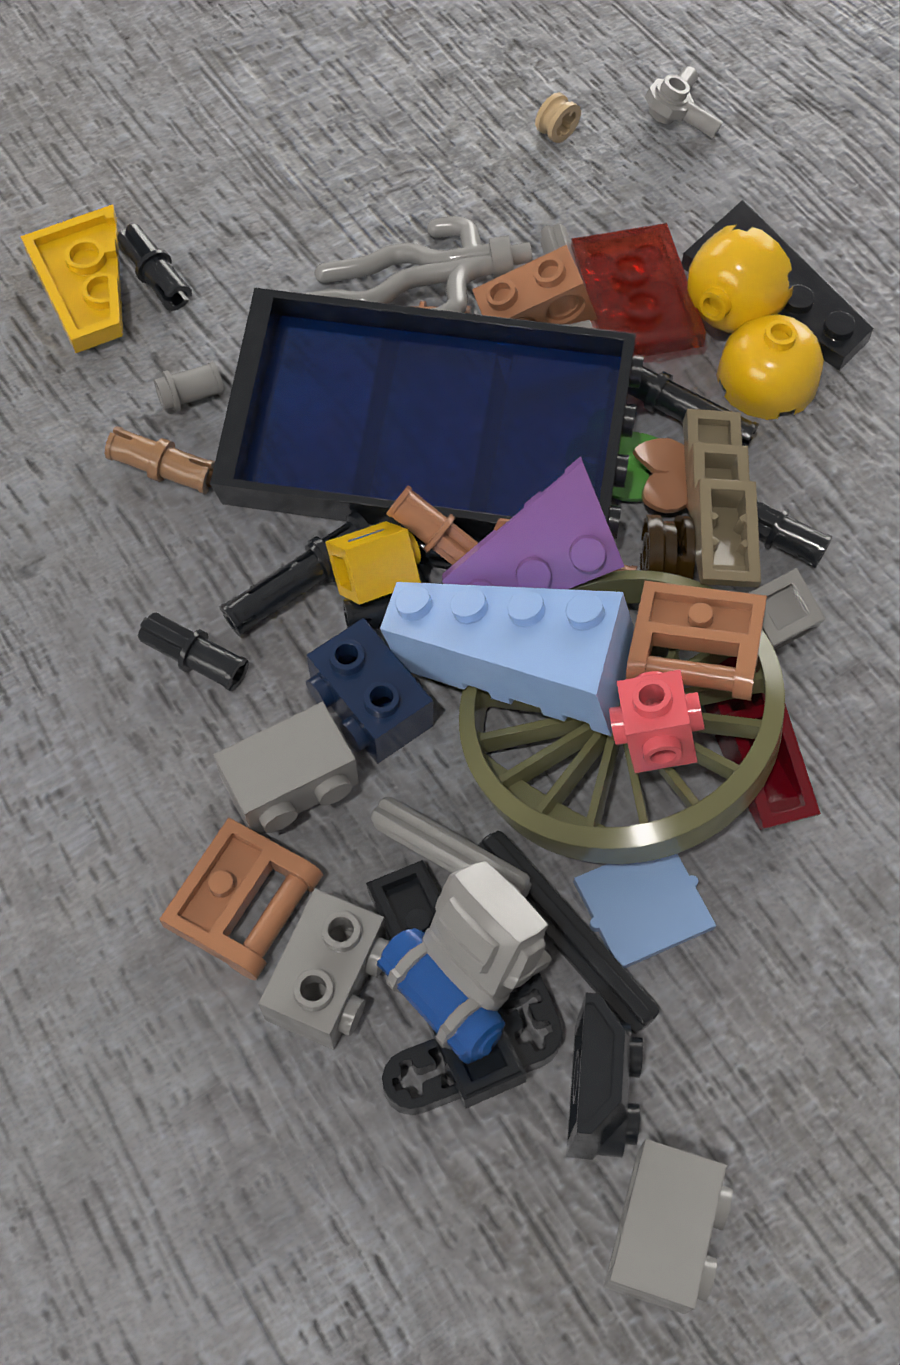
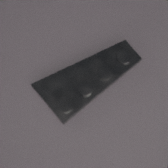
[681,200,874,371]

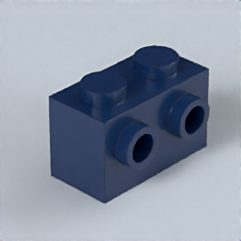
[306,618,433,764]

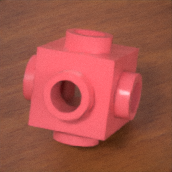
[609,670,705,773]

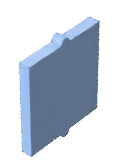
[573,854,716,969]

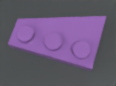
[442,456,625,589]

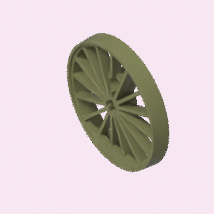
[459,570,785,864]

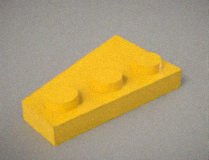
[20,204,123,353]

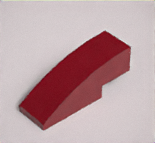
[704,657,821,830]

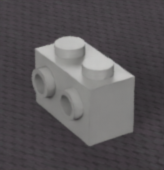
[213,701,359,834]
[258,888,389,1050]
[603,1139,733,1314]

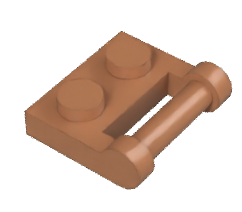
[626,581,767,701]
[159,817,323,981]

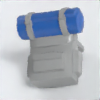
[377,861,551,1064]

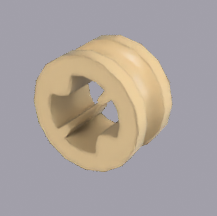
[535,92,581,143]

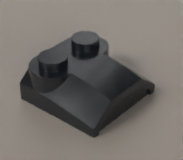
[566,992,643,1160]

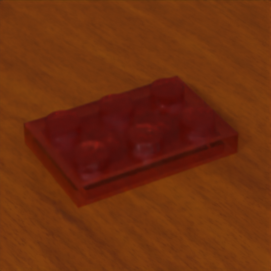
[571,223,706,357]

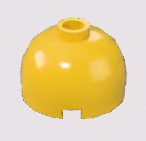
[687,225,793,333]
[716,314,824,420]

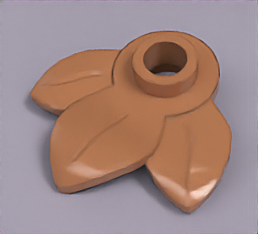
[633,438,689,513]

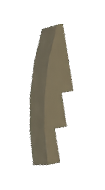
[683,409,761,588]

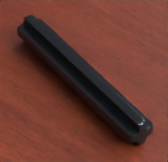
[478,831,660,1034]

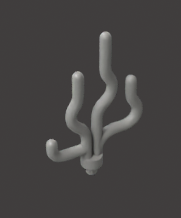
[304,216,533,313]

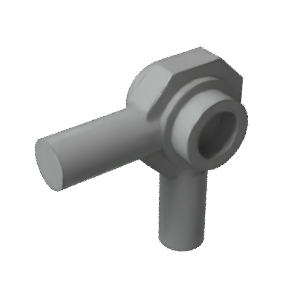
[645,66,723,139]

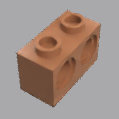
[472,245,598,324]

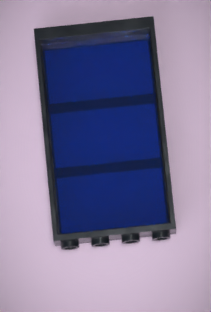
[210,288,644,540]

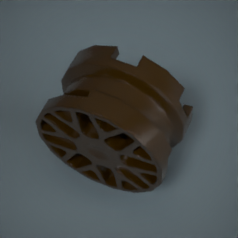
[640,515,695,580]

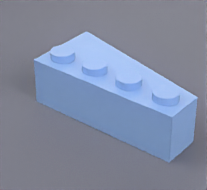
[380,582,634,736]

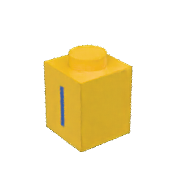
[325,521,421,605]

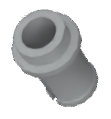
[154,361,224,412]

